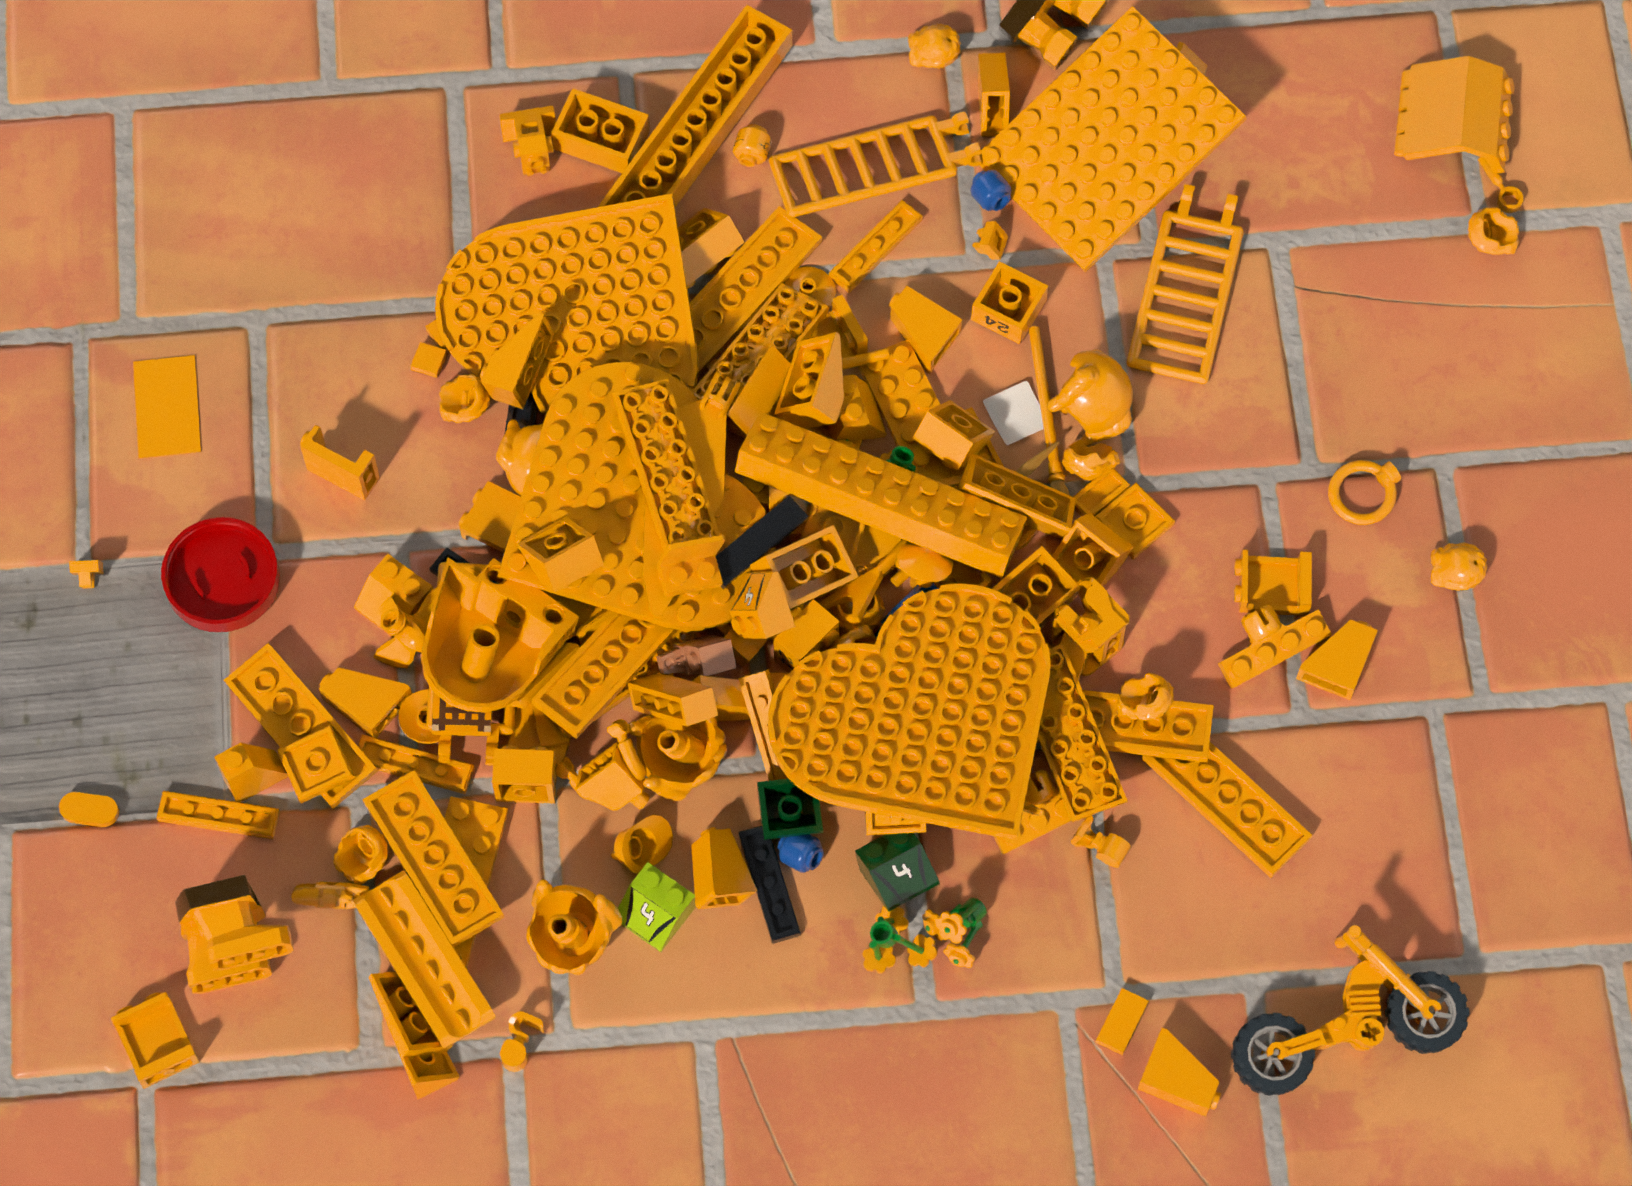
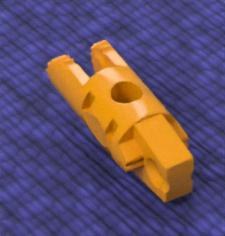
[291,881,370,909]

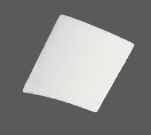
[983,381,1043,445]

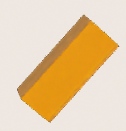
[957,453,1076,539]

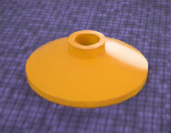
[784,266,836,308]
[398,689,440,744]

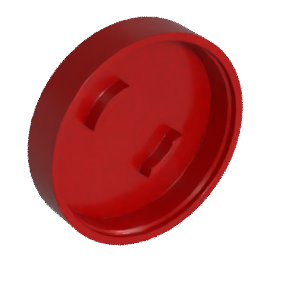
[161,517,280,632]

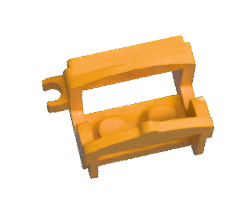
[1050,577,1129,676]

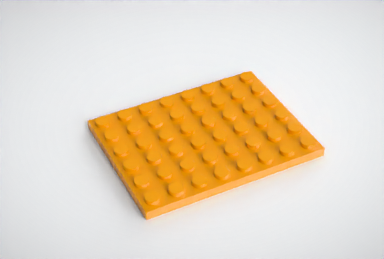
[979,6,1247,273]

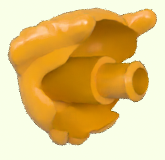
[1047,349,1133,446]
[496,419,543,496]
[628,715,727,801]
[526,879,622,976]

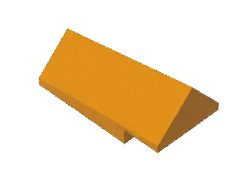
[368,971,460,1100]

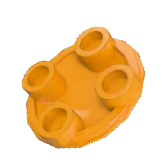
[895,542,954,588]

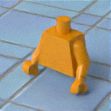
[556,719,650,811]

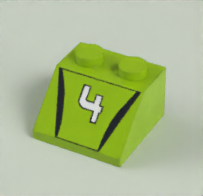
[618,862,696,952]

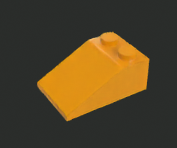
[480,313,554,409]
[774,332,844,429]

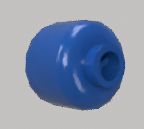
[970,170,1011,211]
[778,834,824,873]

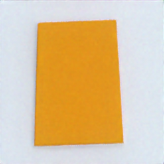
[133,355,201,459]

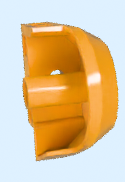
[421,558,579,713]

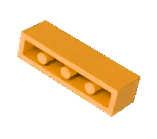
[628,672,718,726]

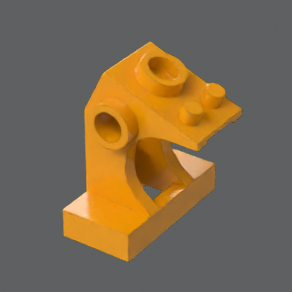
[499,105,556,176]

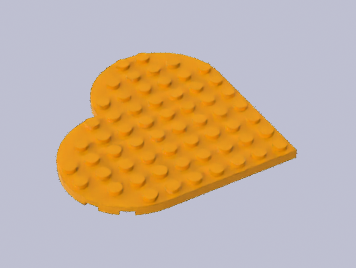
[435,193,699,418]
[497,362,776,631]
[768,584,1051,840]

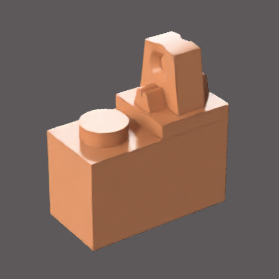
[657,634,736,676]

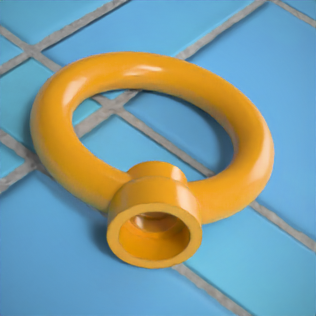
[1328,460,1401,525]

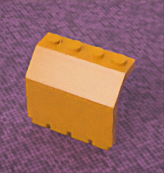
[1394,56,1514,174]

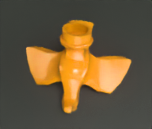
[373,587,438,668]

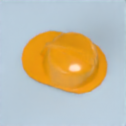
[610,815,673,874]

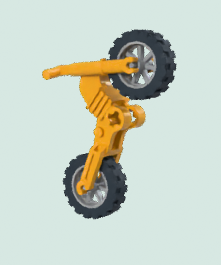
[1231,925,1469,1096]

